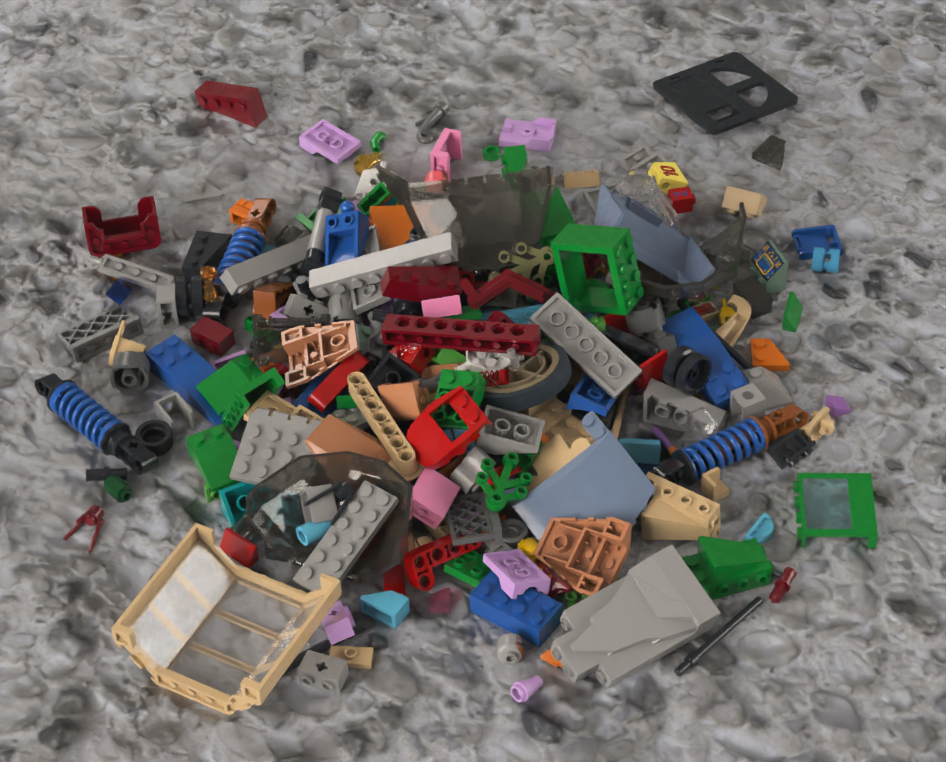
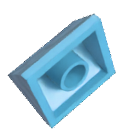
[620,438,661,464]

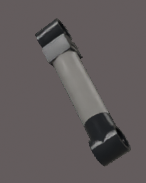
[300,186,342,276]

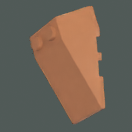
[281,320,359,389]
[305,414,391,495]
[533,517,632,596]

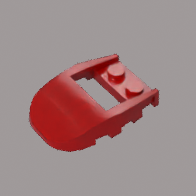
[407,386,492,469]

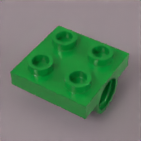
[444,550,491,587]

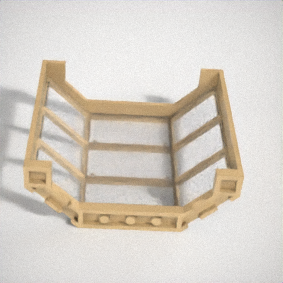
[111,523,342,715]

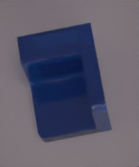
[106,278,133,305]

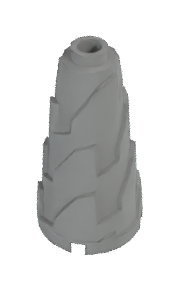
[325,290,363,326]

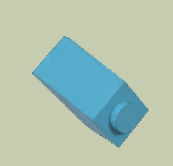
[360,590,410,629]

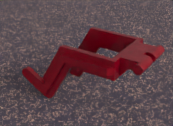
[460,268,562,309]

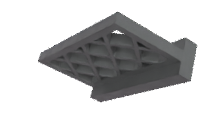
[55,304,144,363]
[446,490,504,546]

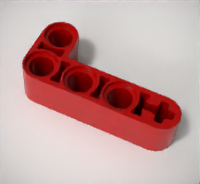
[307,351,371,413]
[403,529,482,591]

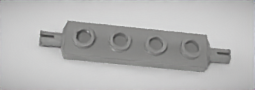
[89,254,175,291]

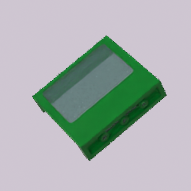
[793,473,878,548]

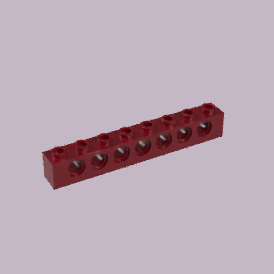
[381,314,541,356]

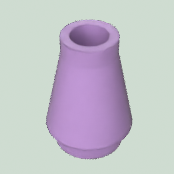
[511,675,543,702]

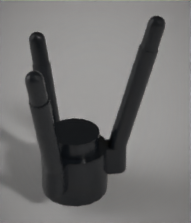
[304,481,355,526]

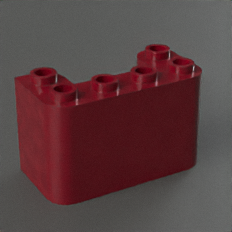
[82,196,161,257]

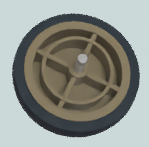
[479,341,572,412]

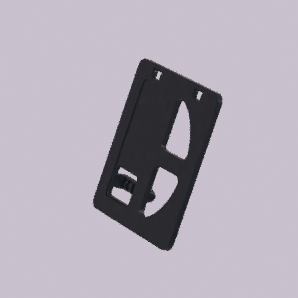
[653,52,798,135]

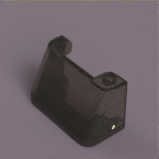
[253,314,331,367]

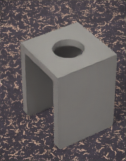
[730,383,766,421]
[155,391,196,438]
[299,484,337,523]

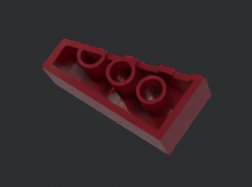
[194,80,268,128]

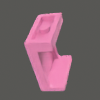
[430,128,462,184]
[400,468,461,530]

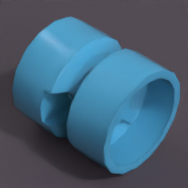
[811,247,840,273]

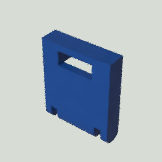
[791,225,843,260]

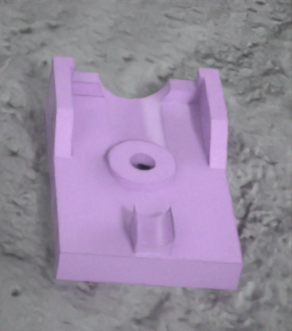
[499,117,556,152]
[299,119,361,164]
[482,549,551,599]

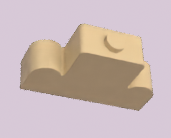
[524,434,592,494]

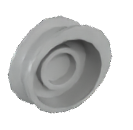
[501,518,529,549]

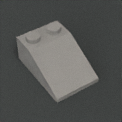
[476,405,545,455]

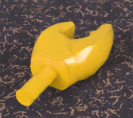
[718,298,736,327]

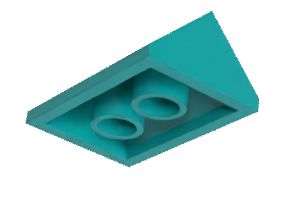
[219,482,282,529]

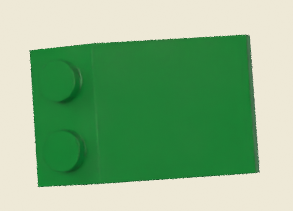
[196,353,264,415]
[186,423,240,492]

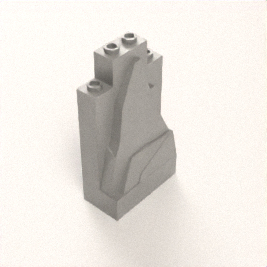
[551,544,721,689]

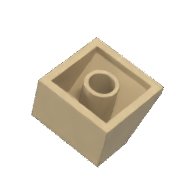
[722,186,768,219]

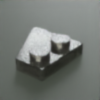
[752,135,786,171]

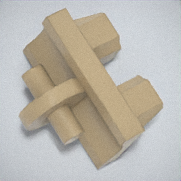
[799,407,835,443]

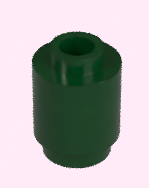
[104,475,133,503]

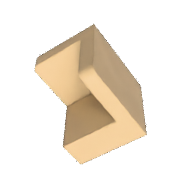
[701,467,730,502]

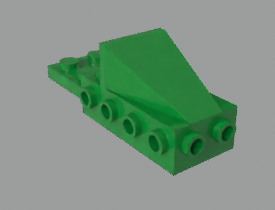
[682,536,774,600]

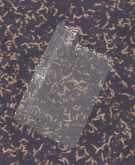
[675,407,718,448]

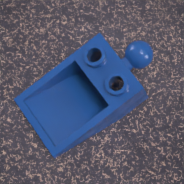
[325,200,369,266]

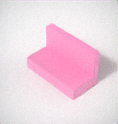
[421,295,462,318]

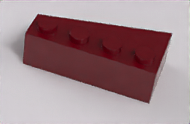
[380,266,462,303]

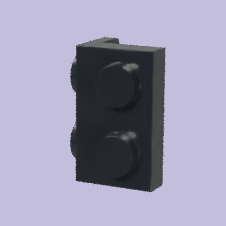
[767,429,816,470]

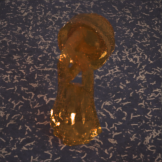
[200,266,218,302]

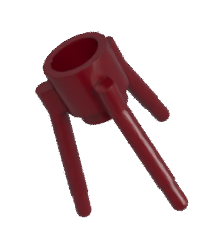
[63,505,105,553]

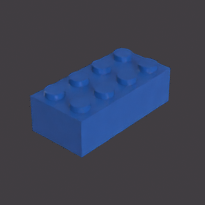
[469,570,563,648]

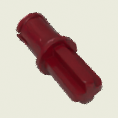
[769,567,797,603]

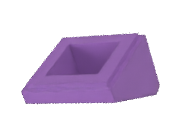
[825,395,852,418]

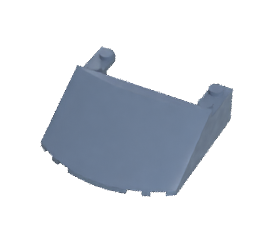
[594,184,715,294]
[503,411,656,542]

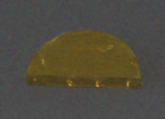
[354,152,382,177]

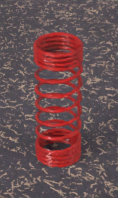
[480,369,510,386]

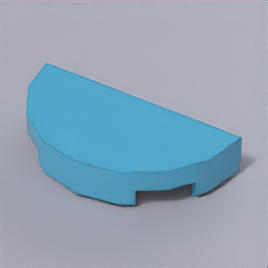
[743,512,774,544]

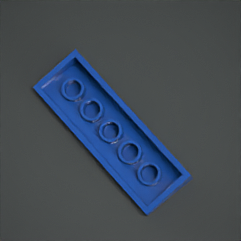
[565,373,617,416]

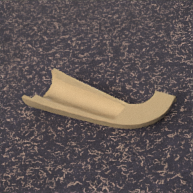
[715,294,751,347]

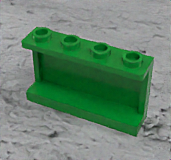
[221,367,286,432]

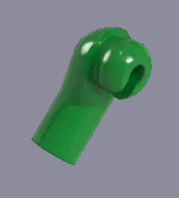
[370,131,387,154]

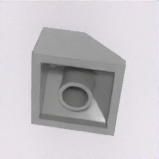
[742,366,793,411]

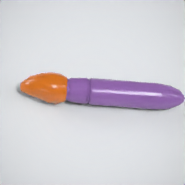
[652,426,677,456]

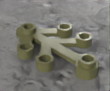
[488,242,554,296]

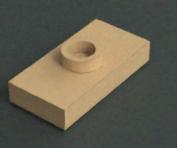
[329,646,374,669]

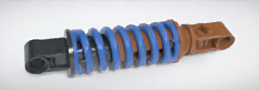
[203,198,277,322]
[651,404,809,486]

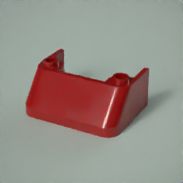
[603,314,669,388]

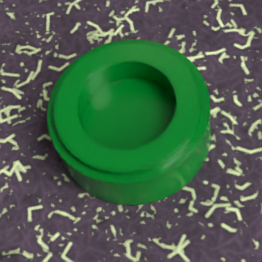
[483,145,501,161]

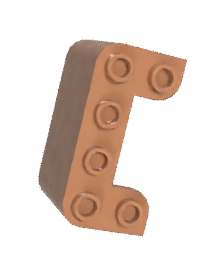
[378,362,465,422]

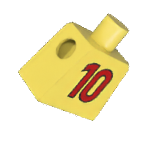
[642,162,688,194]

